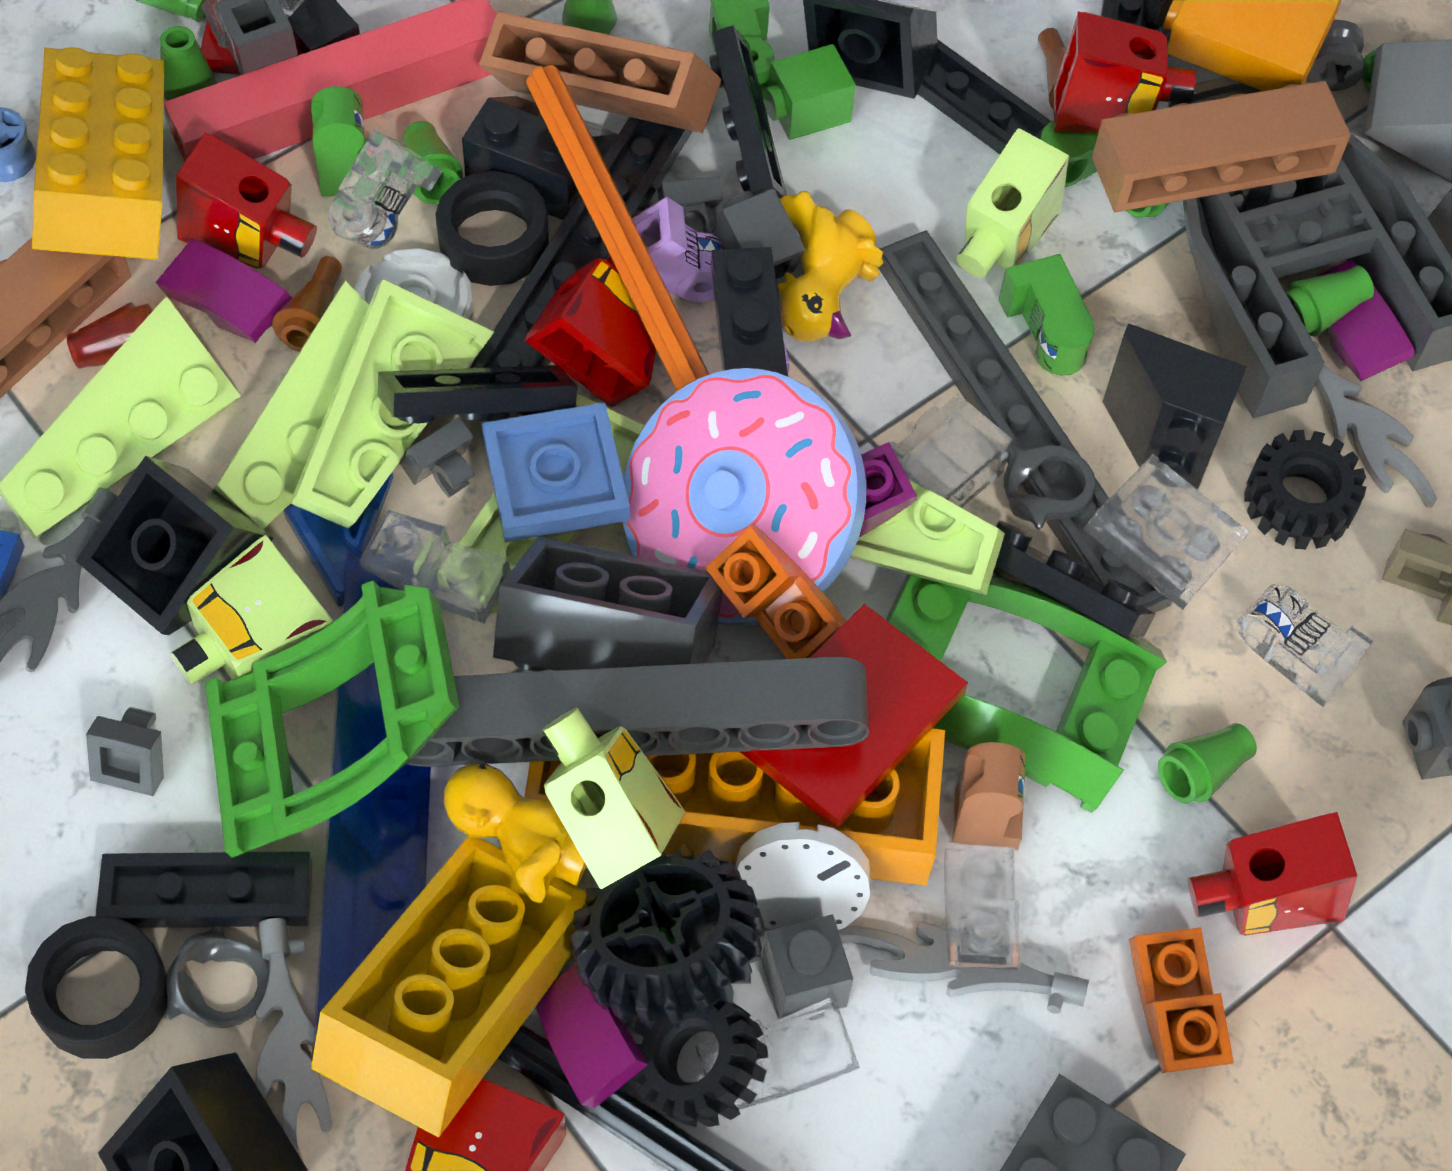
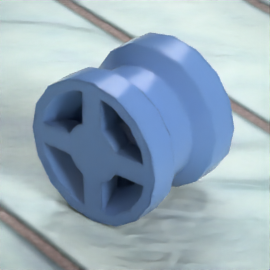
[0,107,36,182]

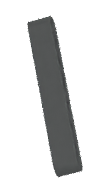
[406,657,870,767]

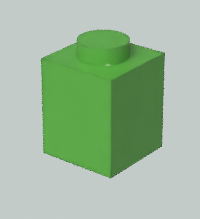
[763,44,856,140]

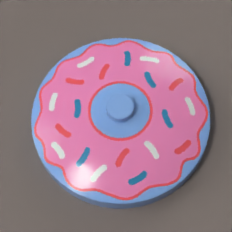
[623,368,866,625]

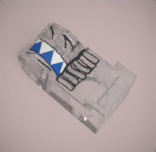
[329,129,443,249]
[1237,583,1373,707]

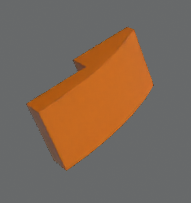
[705,525,846,659]
[1129,927,1234,1073]

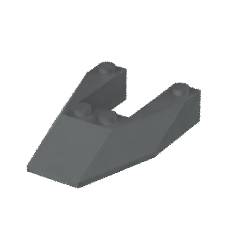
[1168,76,1452,419]

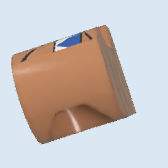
[952,742,1026,850]

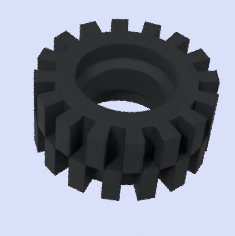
[1244,430,1367,550]
[631,999,768,1127]

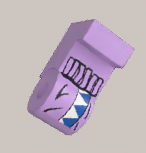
[632,197,724,303]

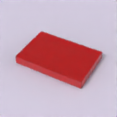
[740,604,968,829]

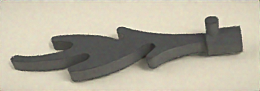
[0,488,117,672]

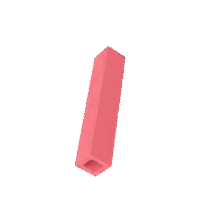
[164,0,502,163]

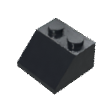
[803,0,938,99]
[462,96,618,220]
[1102,323,1247,490]
[76,455,273,636]
[98,1052,308,1171]

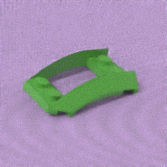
[886,574,1167,813]
[205,580,460,857]

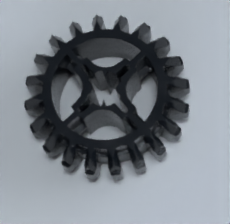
[570,844,764,1030]

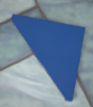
[284,471,394,607]

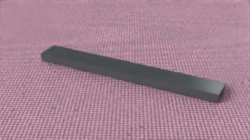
[878,230,1175,613]

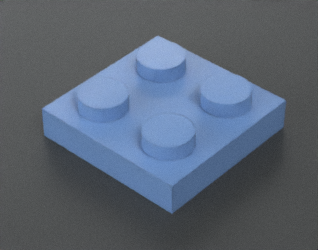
[481,402,630,542]

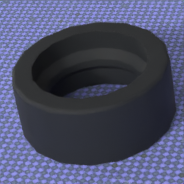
[435,170,549,286]
[25,916,168,1059]

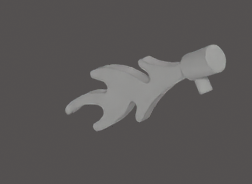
[1313,341,1437,508]
[255,918,332,1156]
[838,921,1089,1014]

